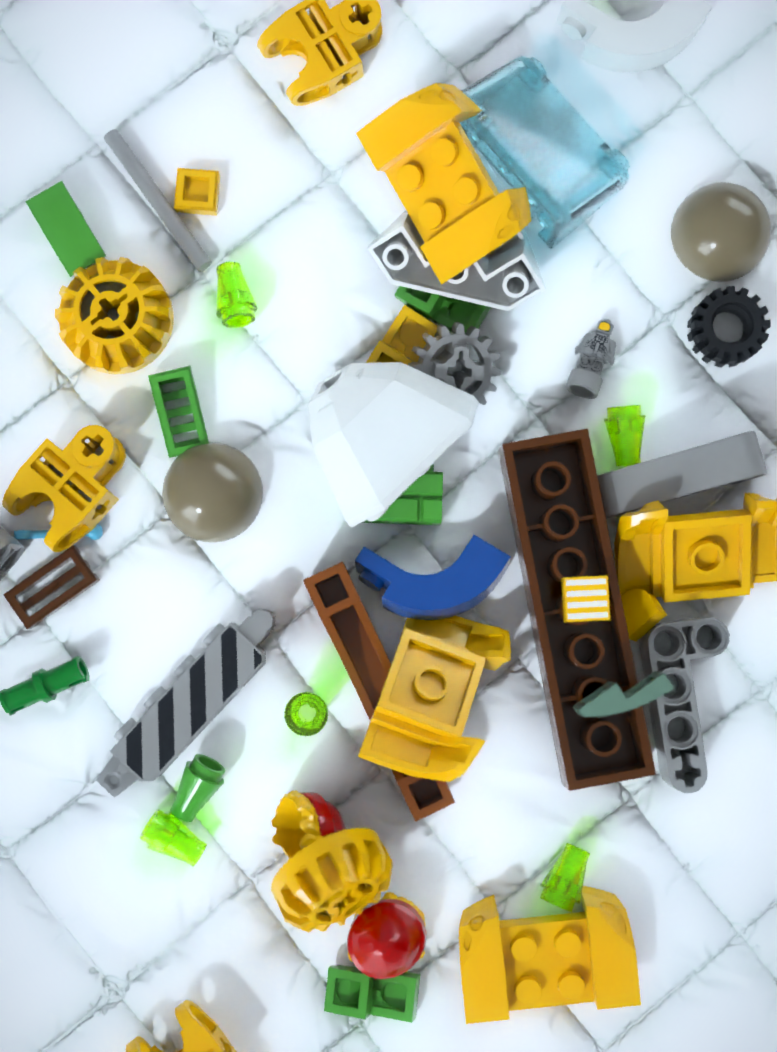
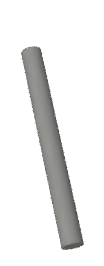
[104,129,212,272]

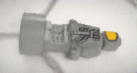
[565,319,616,399]

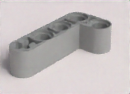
[597,431,768,518]
[640,618,730,794]

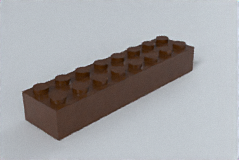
[498,428,656,791]

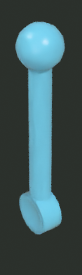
[14,524,103,540]

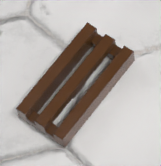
[3,546,100,629]

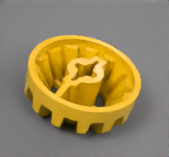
[55,257,174,374]
[271,828,393,933]

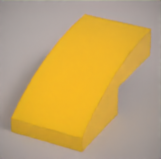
[366,305,437,365]

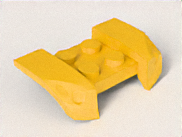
[356,83,531,285]
[614,492,777,603]
[358,615,511,782]
[459,885,641,1024]

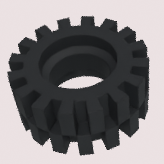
[687,286,771,367]

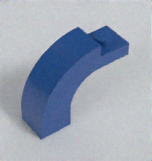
[355,535,511,620]

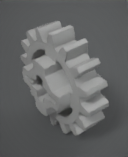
[408,322,502,405]

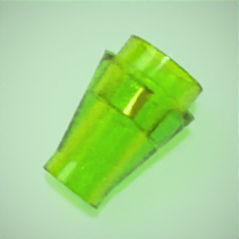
[216,262,258,328]
[603,404,646,466]
[284,692,328,736]
[139,808,207,867]
[539,843,590,913]

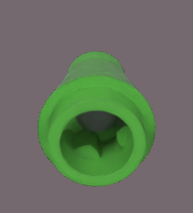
[170,754,225,822]

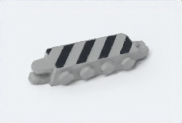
[96,609,277,798]

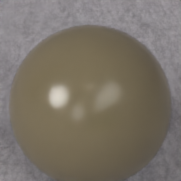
[671,182,771,282]
[162,443,263,543]

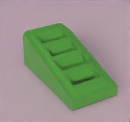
[148,365,209,458]

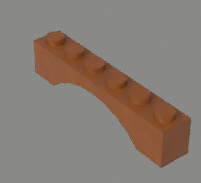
[303,561,455,822]

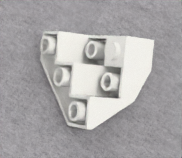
[367,155,546,311]
[308,362,479,527]

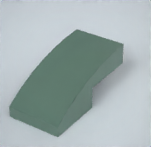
[572,671,675,717]

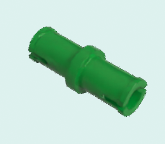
[0,656,90,716]

